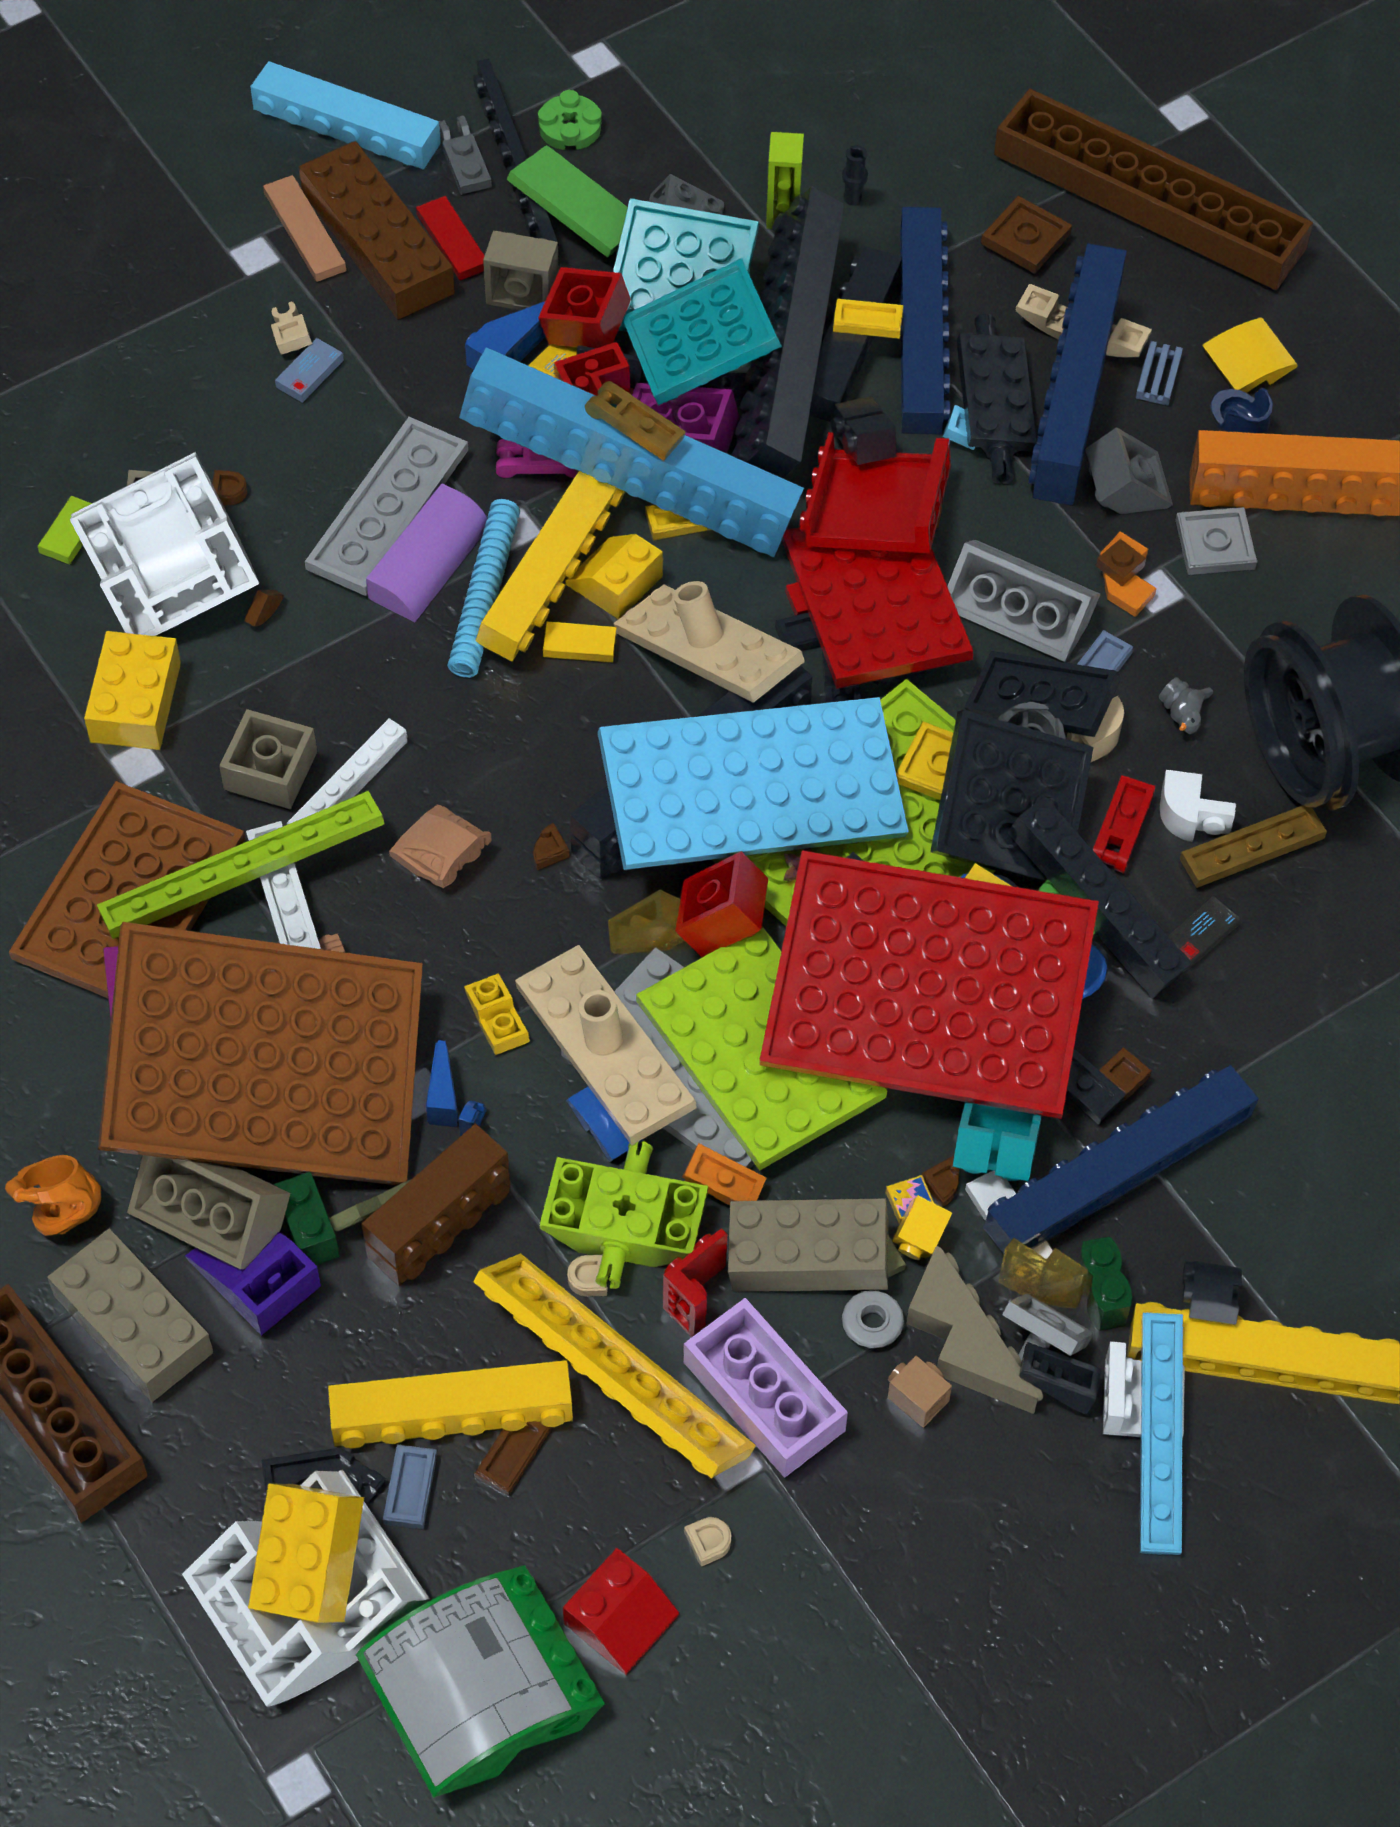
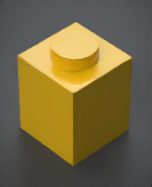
[892,1195,952,1260]

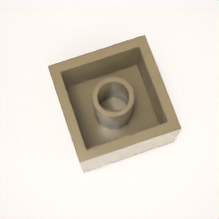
[483,230,559,310]
[219,709,317,809]

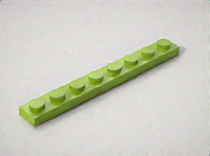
[97,791,385,939]

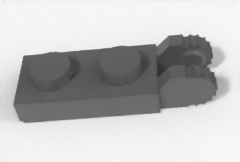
[439,116,492,195]

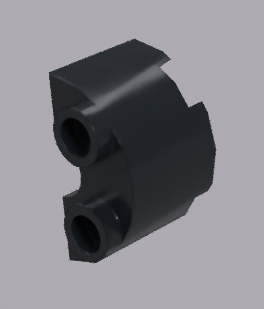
[1182,1261,1242,1325]

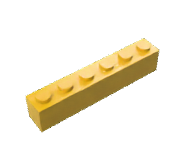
[328,1360,573,1448]

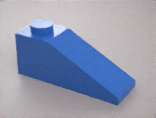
[465,301,546,370]

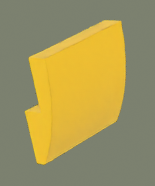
[1202,317,1298,393]

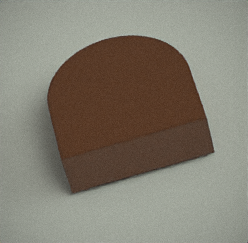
[212,470,247,505]

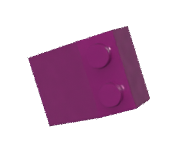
[632,383,740,454]

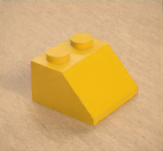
[565,534,663,619]

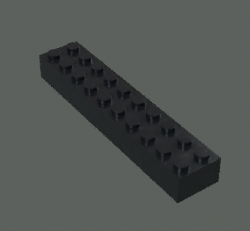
[731,186,844,478]

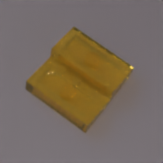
[998,1238,1088,1309]

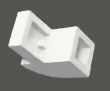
[1160,770,1236,842]

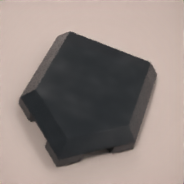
[262,1447,386,1505]

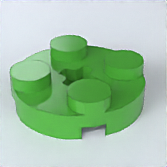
[538,90,602,150]

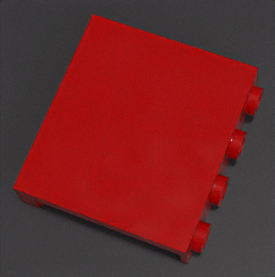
[800,432,951,553]

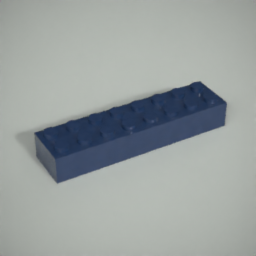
[1028,243,1127,506]

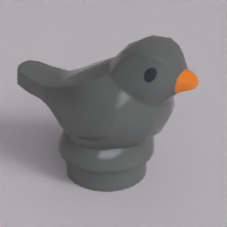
[1159,677,1214,734]

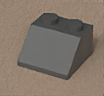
[1085,427,1173,514]

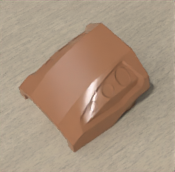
[389,805,492,888]

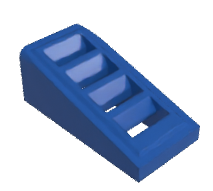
[426,1040,458,1127]

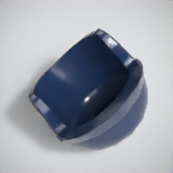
[1211,388,1273,434]

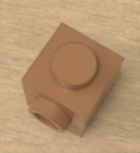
[888,1356,952,1428]

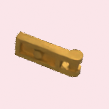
[585,381,685,461]

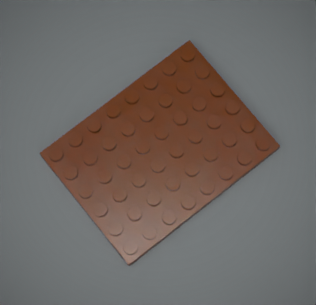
[98,922,423,1186]

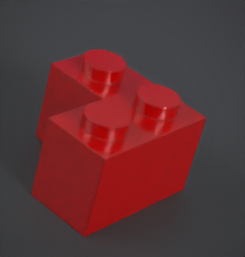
[554,342,630,396]

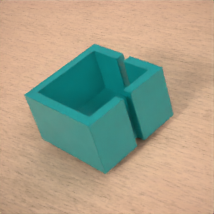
[953,1102,1042,1181]

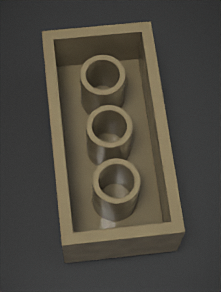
[728,1199,888,1292]
[47,1228,213,1402]

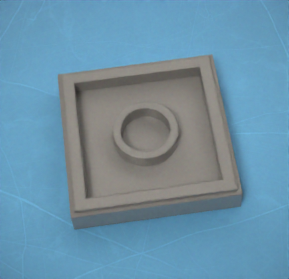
[1176,507,1257,575]

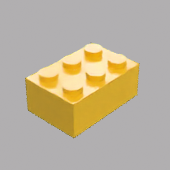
[84,631,181,750]
[248,1483,364,1623]

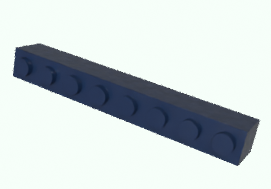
[900,207,950,434]
[983,1065,1259,1263]

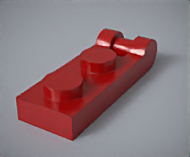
[1093,775,1156,873]

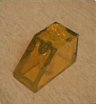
[608,890,684,954]

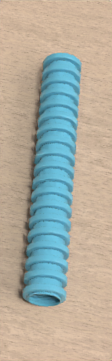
[447,499,521,677]

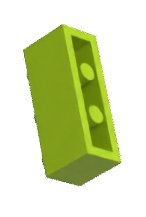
[766,132,804,229]

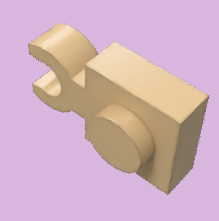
[271,302,312,355]

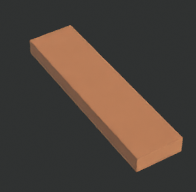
[263,175,346,282]

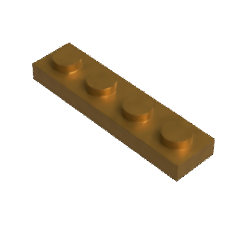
[1180,805,1327,888]

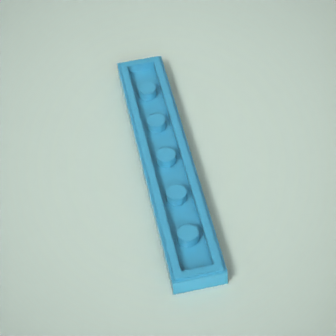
[1140,1313,1183,1555]

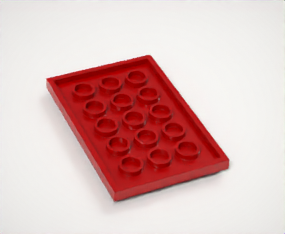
[782,527,973,689]

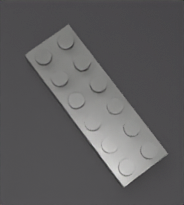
[305,417,468,596]

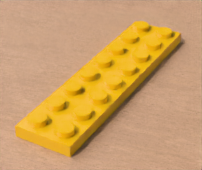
[473,1253,756,1478]

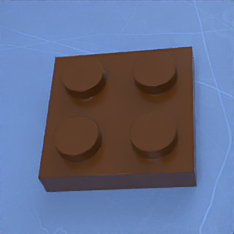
[981,196,1072,273]

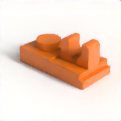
[682,1143,766,1205]

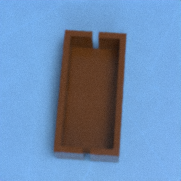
[362,1123,511,1286]

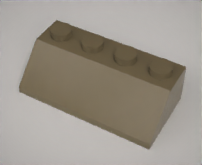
[127,1155,291,1269]

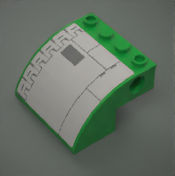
[356,1565,605,1798]

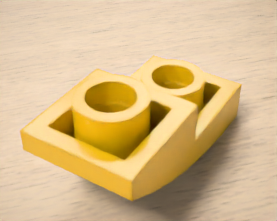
[464,973,530,1055]

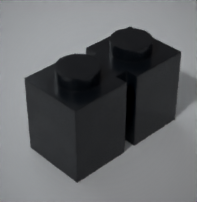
[830,396,896,465]

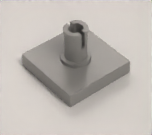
[1002,1294,1094,1370]

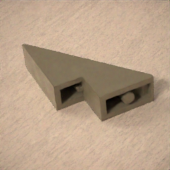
[906,1246,1043,1414]

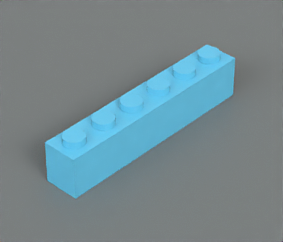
[250,61,441,170]

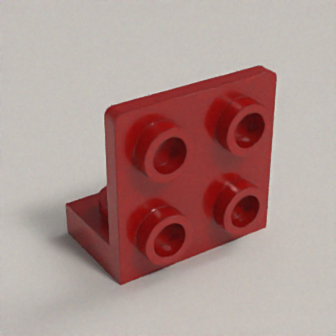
[663,1228,728,1338]

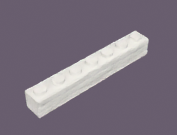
[287,718,407,825]

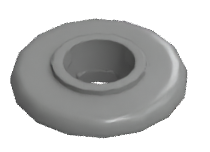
[842,1290,904,1348]

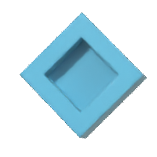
[943,405,975,450]

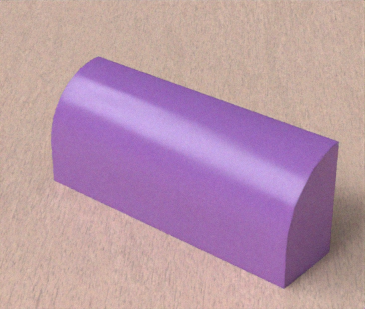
[366,483,487,622]

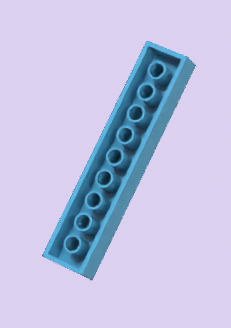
[459,347,804,557]

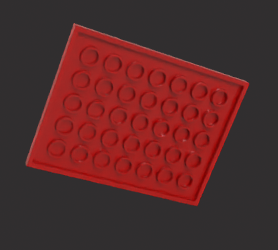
[759,850,1099,1119]

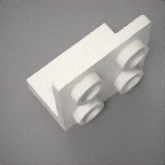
[1103,1342,1185,1438]

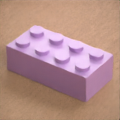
[684,1298,848,1478]

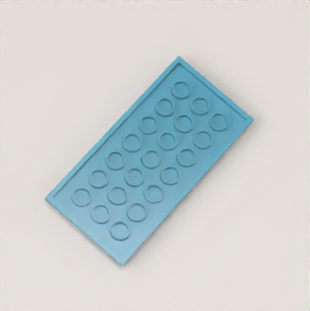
[597,697,909,870]

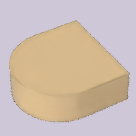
[567,1255,607,1297]
[684,1517,731,1567]

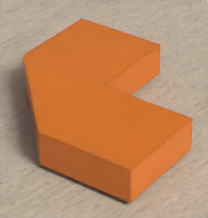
[1100,531,1157,617]

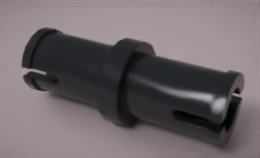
[842,145,868,206]

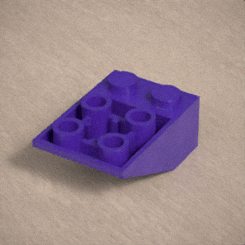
[185,1232,321,1336]

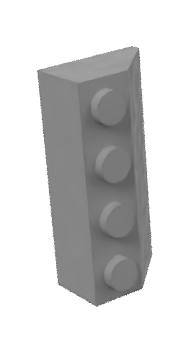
[947,540,1100,662]

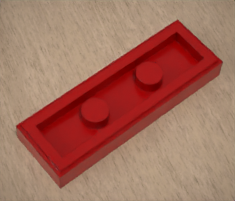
[416,196,485,281]

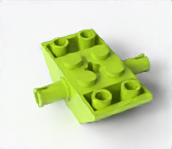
[540,1141,708,1289]

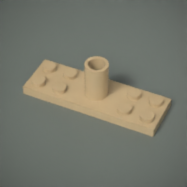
[613,581,805,702]
[515,945,697,1145]

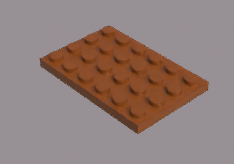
[9,781,246,998]

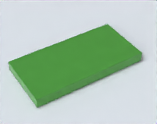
[507,145,628,257]

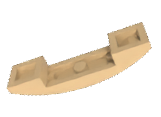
[1016,284,1152,357]

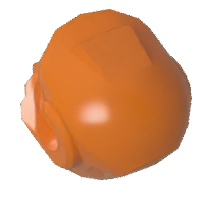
[5,1155,101,1236]

